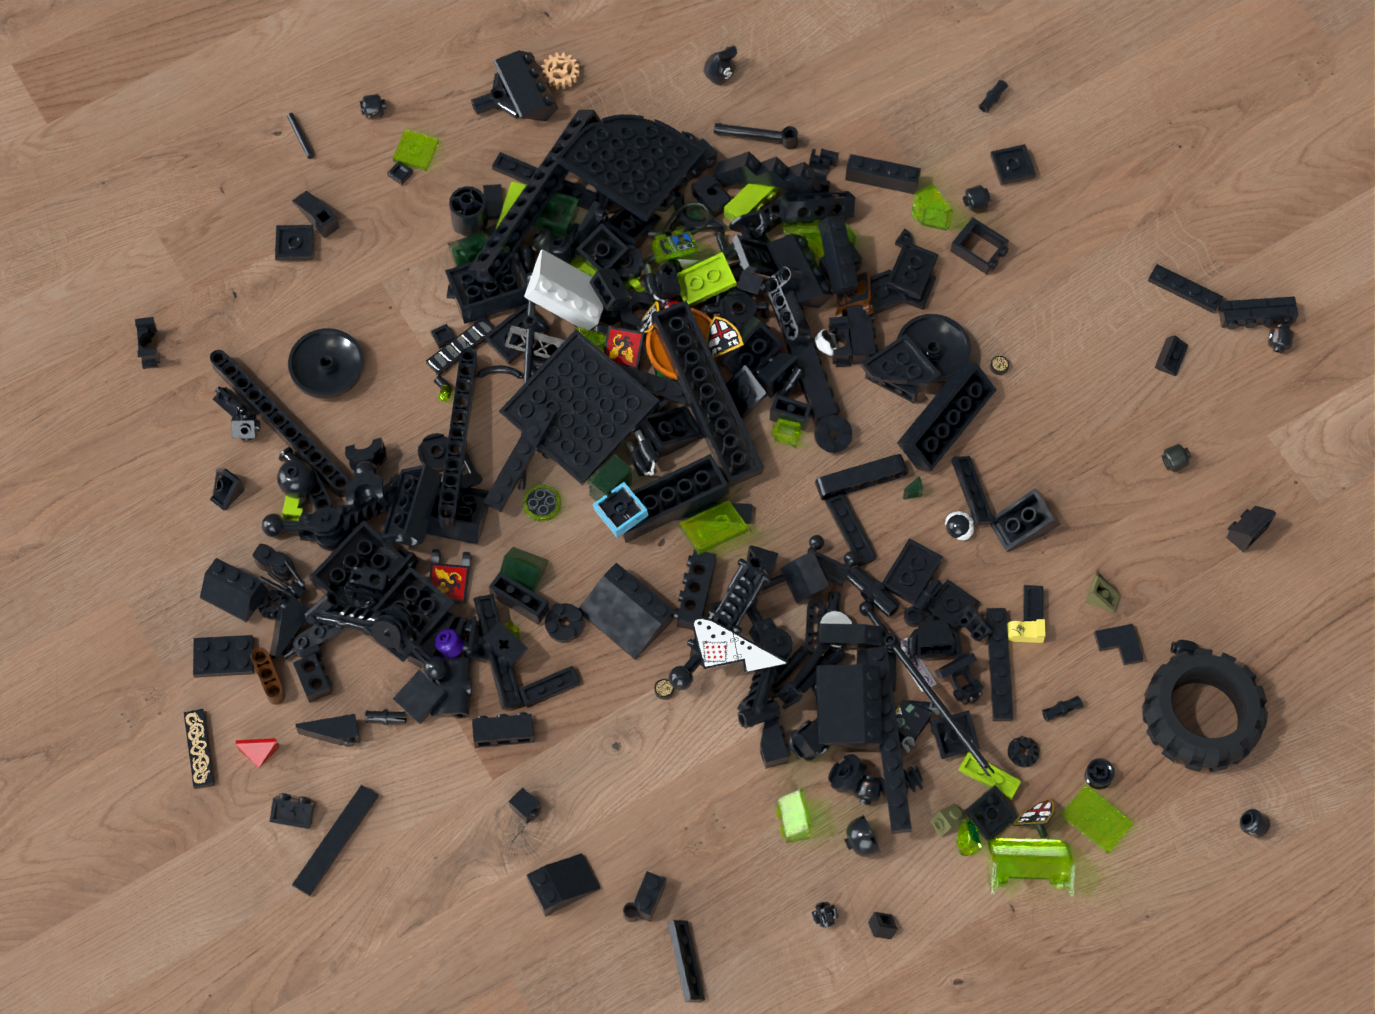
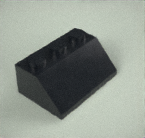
[200,558,269,623]

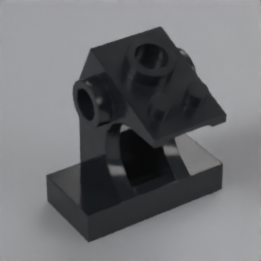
[934,653,984,705]

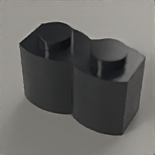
[252,544,295,581]

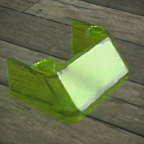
[987,839,1076,896]

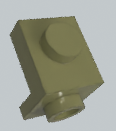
[930,803,967,837]

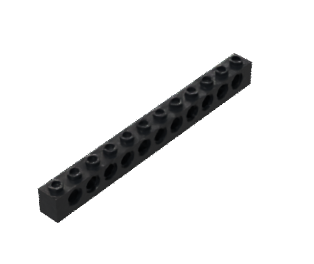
[468,109,601,283]

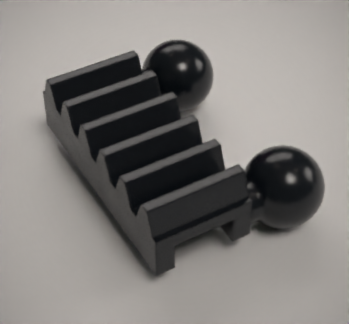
[807,535,859,587]

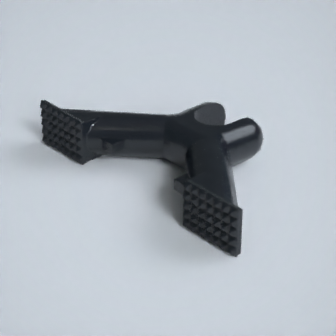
[669,189,725,234]

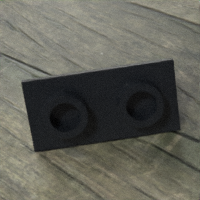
[212,386,252,417]

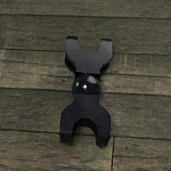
[345,437,387,509]

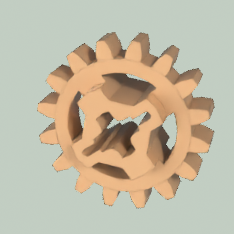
[541,53,579,89]

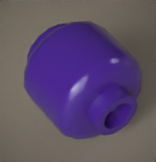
[435,629,464,658]

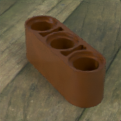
[251,647,285,705]

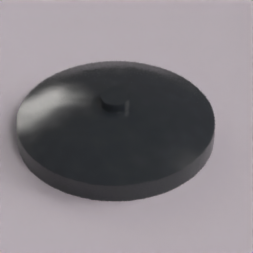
[897,314,971,384]
[288,328,364,399]

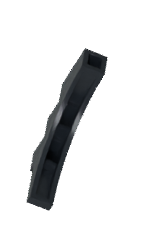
[713,151,829,208]

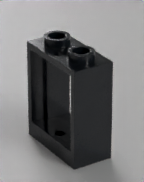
[950,217,1009,275]

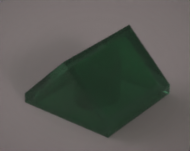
[500,547,549,592]

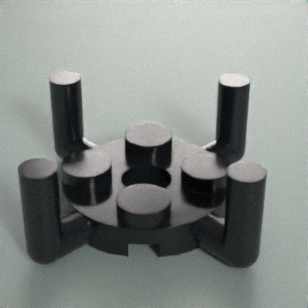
[706,281,769,330]

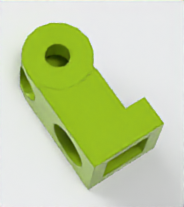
[282,496,306,521]

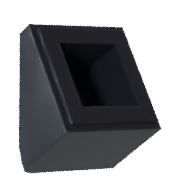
[868,912,898,939]

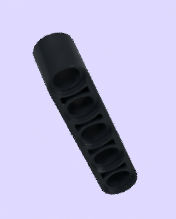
[815,454,909,500]

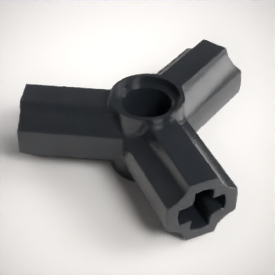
[471,73,519,119]

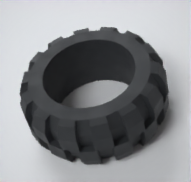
[1142,649,1268,772]

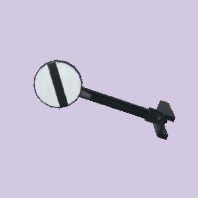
[770,610,853,710]

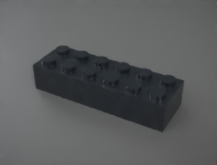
[897,362,997,471]
[622,454,729,543]

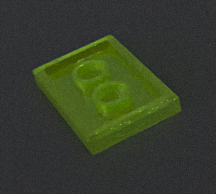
[679,500,749,555]
[1060,785,1133,854]

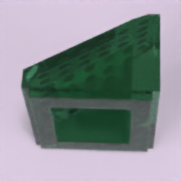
[903,476,923,500]

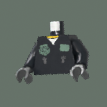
[895,700,940,753]

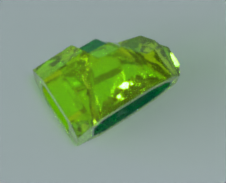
[956,819,982,856]

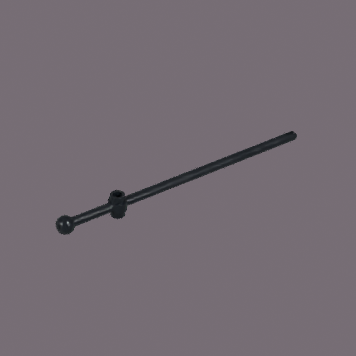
[518,272,538,490]
[859,601,994,777]

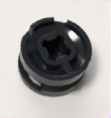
[1084,758,1115,790]

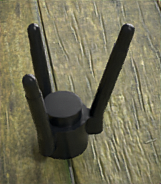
[259,560,307,599]

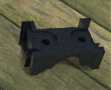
[809,148,839,191]
[828,316,853,367]
[135,317,160,369]

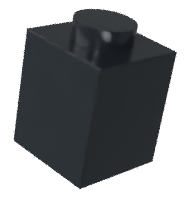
[508,787,541,823]

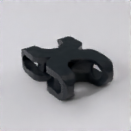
[599,291,654,331]

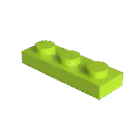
[958,752,1021,800]

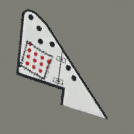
[692,617,788,672]

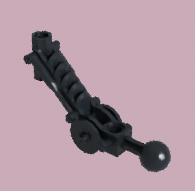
[262,474,399,550]
[668,555,772,691]
[304,592,448,680]
[737,597,793,729]

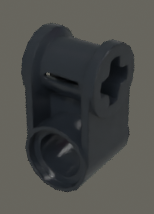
[655,263,681,300]

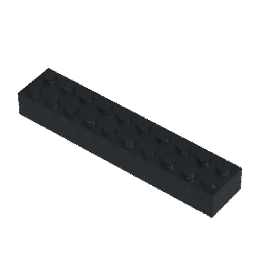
[651,300,764,488]

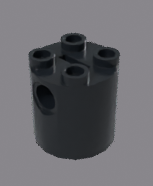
[449,186,488,237]

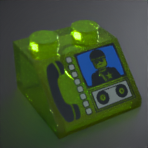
[651,229,699,263]

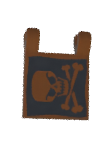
[835,271,874,317]

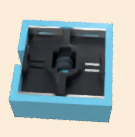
[593,482,648,538]

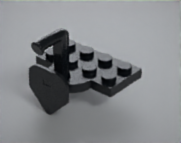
[714,210,779,277]

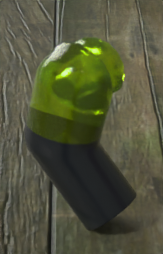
[434,375,452,402]

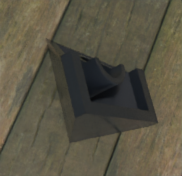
[210,469,244,511]

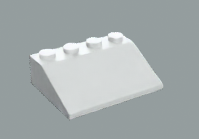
[524,249,603,331]

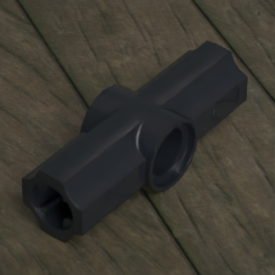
[847,566,900,617]

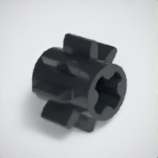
[812,902,838,927]

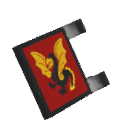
[594,324,645,369]
[429,549,471,604]

